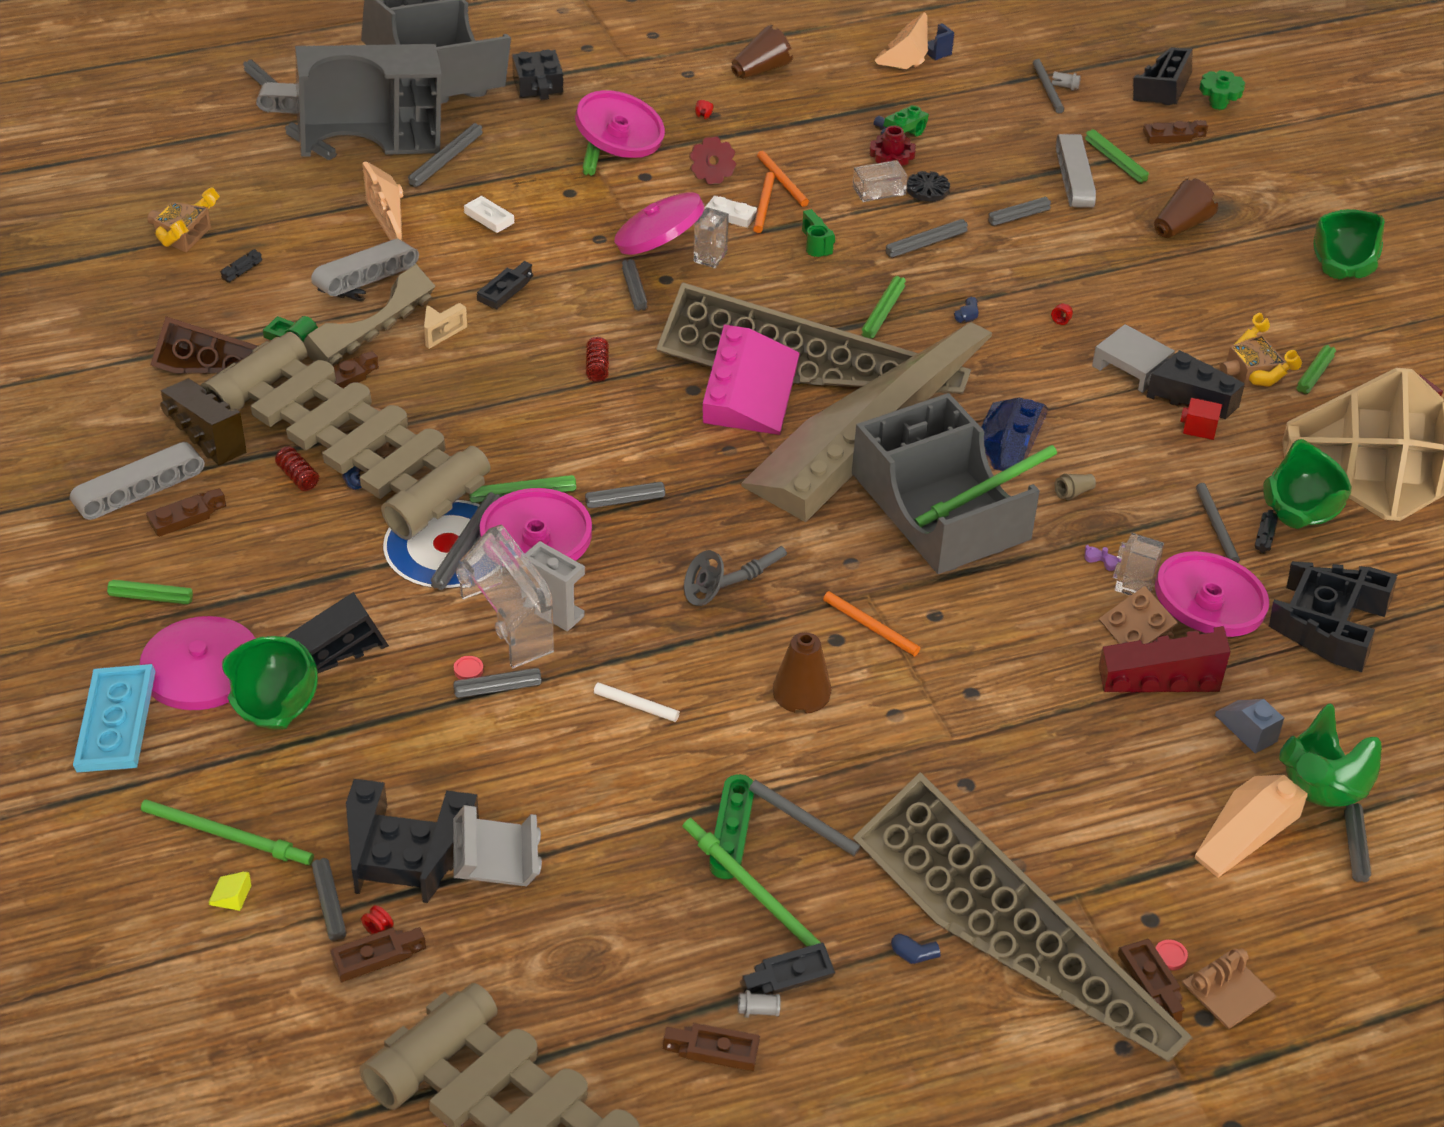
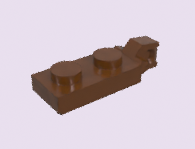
[1143,120,1208,144]
[333,351,379,389]
[146,488,226,537]
[330,927,426,982]
[1118,939,1185,1023]
[663,1023,760,1071]

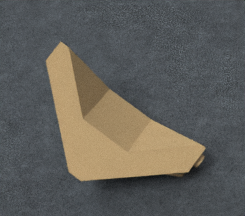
[1282,368,1444,521]

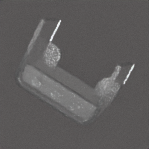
[456,524,554,669]

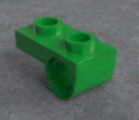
[883,106,929,137]
[802,209,835,257]
[263,316,318,342]

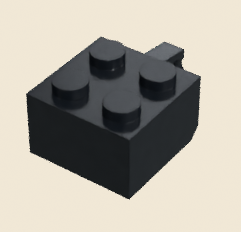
[512,49,564,100]

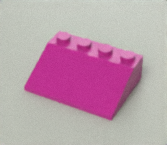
[703,325,800,435]

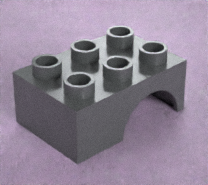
[361,0,511,104]
[295,44,442,157]
[852,393,1040,574]

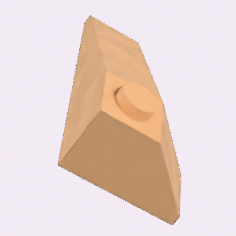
[875,12,928,69]
[362,162,403,241]
[1194,775,1308,878]

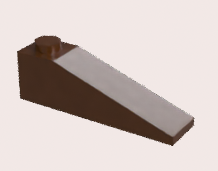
[150,316,258,374]

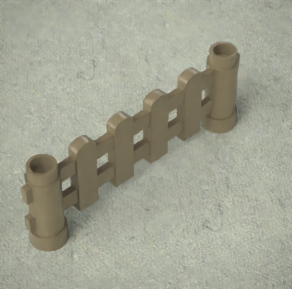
[201,332,491,540]
[359,983,639,1127]

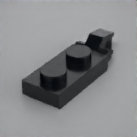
[477,261,533,310]
[740,942,835,995]

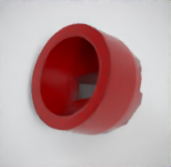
[695,100,714,119]
[1051,303,1073,325]

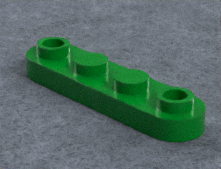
[709,774,754,879]

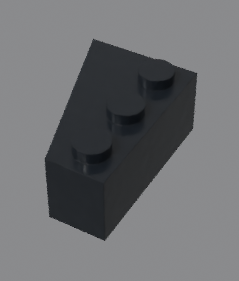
[1133,47,1192,105]
[1147,350,1245,419]
[285,592,389,673]

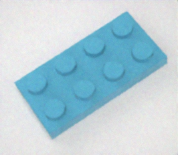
[73,664,156,772]

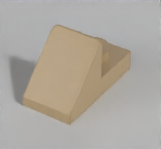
[424,303,467,349]

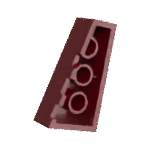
[1099,626,1231,692]

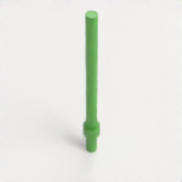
[914,445,1057,527]
[141,799,314,866]
[682,818,821,947]

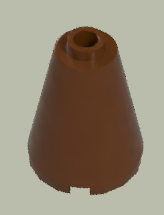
[731,25,793,79]
[1154,178,1218,238]
[773,632,832,714]

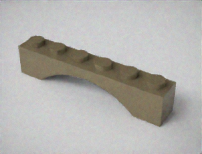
[303,264,436,366]

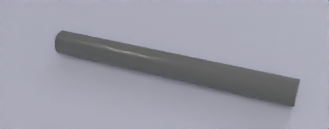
[1033,59,1064,113]
[1196,483,1240,563]
[749,779,861,856]

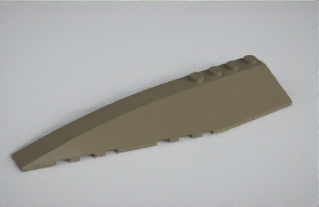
[656,282,971,394]
[741,322,992,522]
[853,772,1193,1062]

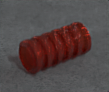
[586,337,609,382]
[275,446,319,491]

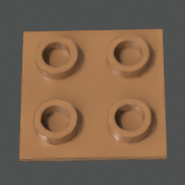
[1099,586,1178,644]
[1182,948,1277,1029]

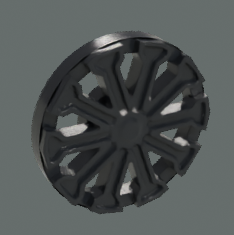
[906,171,950,202]

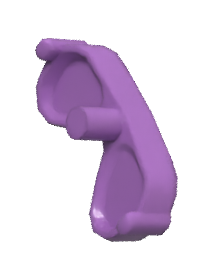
[1084,545,1122,571]

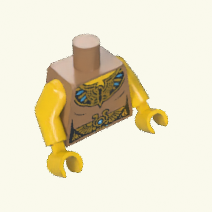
[148,187,220,252]
[1219,313,1302,387]

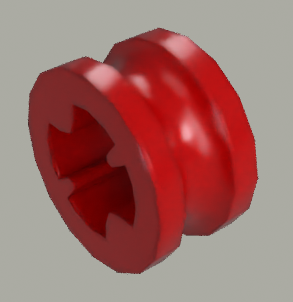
[361,905,394,935]

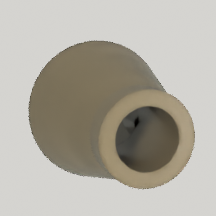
[1054,474,1096,500]

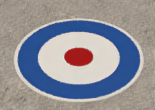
[383,500,501,588]

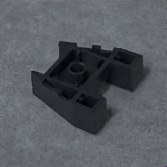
[1269,561,1398,672]
[346,779,479,903]

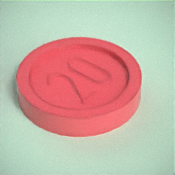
[454,656,483,680]
[1156,940,1188,970]

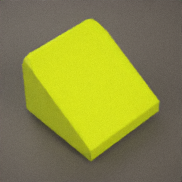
[209,872,252,911]

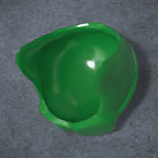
[1313,209,1385,279]
[1263,439,1352,529]
[222,636,318,730]
[1279,703,1382,807]

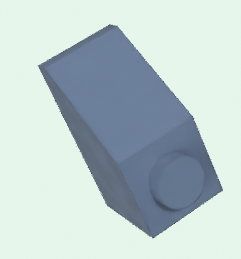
[1215,699,1284,753]

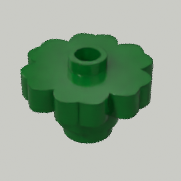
[1199,70,1245,110]

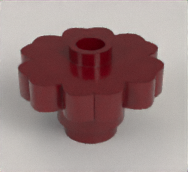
[869,126,916,167]
[689,137,736,185]

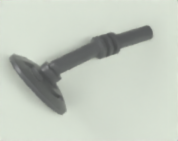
[684,546,787,606]

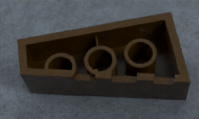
[160,378,247,466]

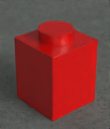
[1180,398,1222,440]

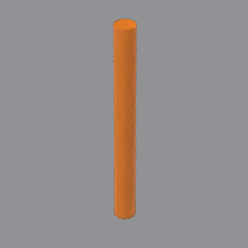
[757,151,809,207]
[753,172,775,233]
[823,591,921,656]

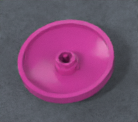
[575,90,665,158]
[614,192,705,254]
[480,488,592,572]
[1155,551,1269,637]
[140,616,256,710]

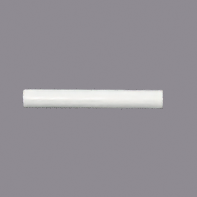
[594,682,680,722]

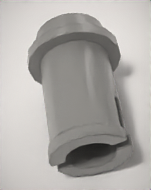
[1052,71,1081,90]
[738,990,780,1018]

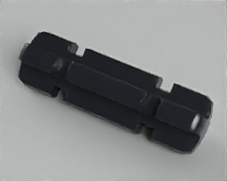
[220,249,262,282]
[1255,509,1278,554]

